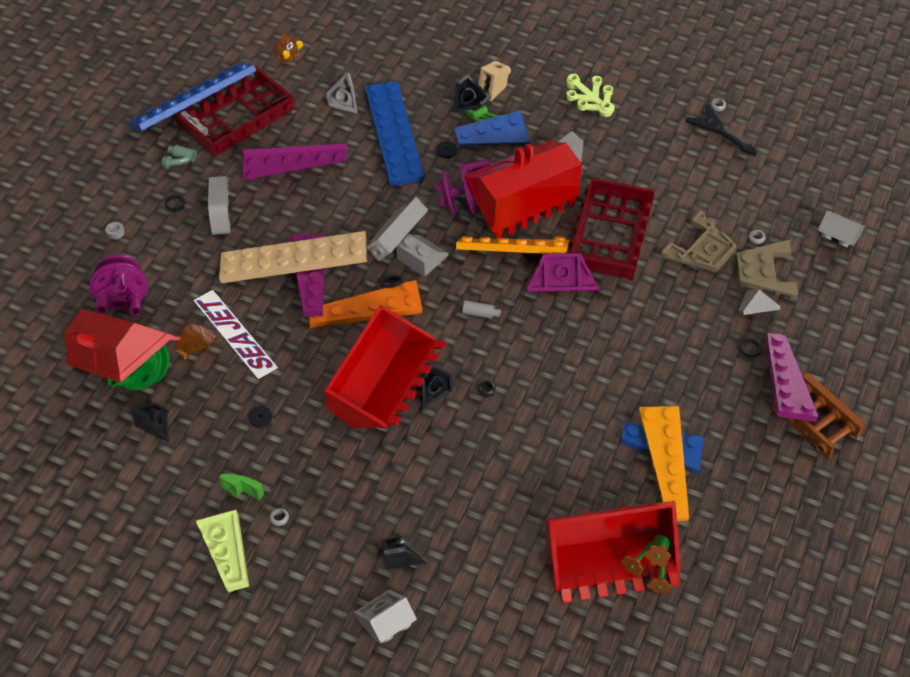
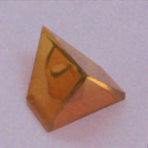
[174,324,216,359]

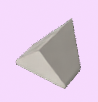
[325,72,358,114]
[738,290,780,315]

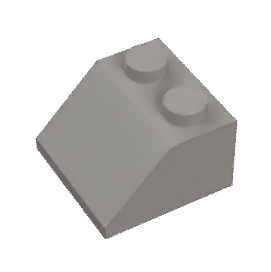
[818,211,865,247]
[397,234,448,277]
[353,590,417,643]

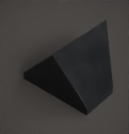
[452,74,491,113]
[422,362,453,409]
[131,403,169,442]
[381,536,427,569]

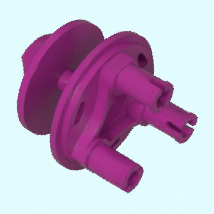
[434,159,490,215]
[90,254,148,316]

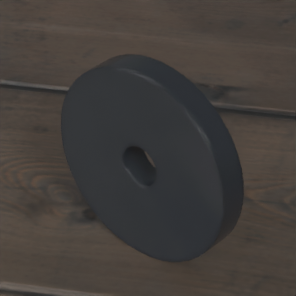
[437,141,457,158]
[248,406,272,428]

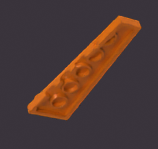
[309,280,422,328]

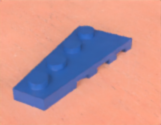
[454,111,530,146]
[621,422,704,474]

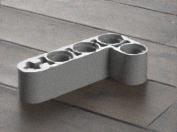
[208,176,231,235]

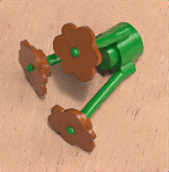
[621,535,672,594]

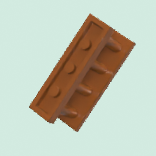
[771,372,866,459]

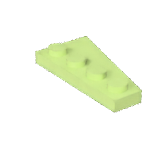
[196,510,249,592]

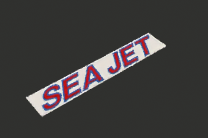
[194,290,278,379]

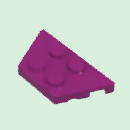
[527,253,599,292]

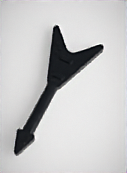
[685,104,757,156]

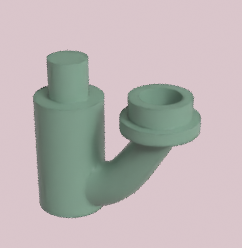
[162,145,197,169]

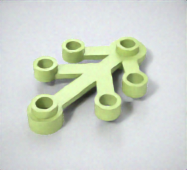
[566,74,615,117]

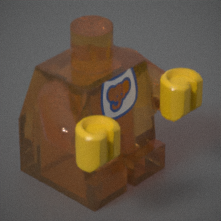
[275,34,303,64]

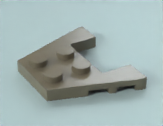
[661,211,737,272]
[736,240,798,300]

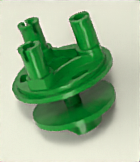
[107,345,169,390]

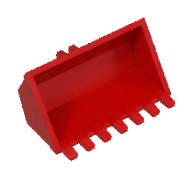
[463,140,582,240]
[64,309,181,383]

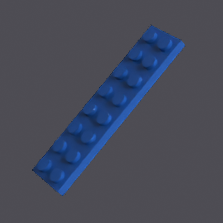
[127,63,256,131]
[365,81,424,186]

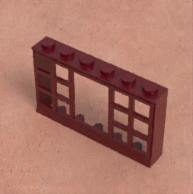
[175,66,295,157]
[567,178,655,281]

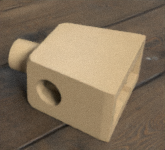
[479,61,511,101]

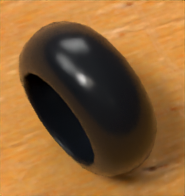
[478,380,496,397]

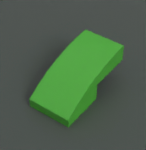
[464,105,498,122]
[219,474,264,500]

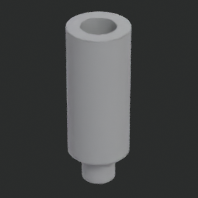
[462,300,501,319]

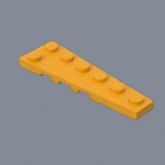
[456,236,570,254]
[639,406,689,521]

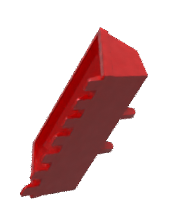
[324,304,447,428]
[545,501,681,604]

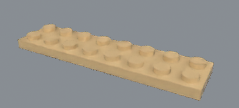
[219,231,367,283]

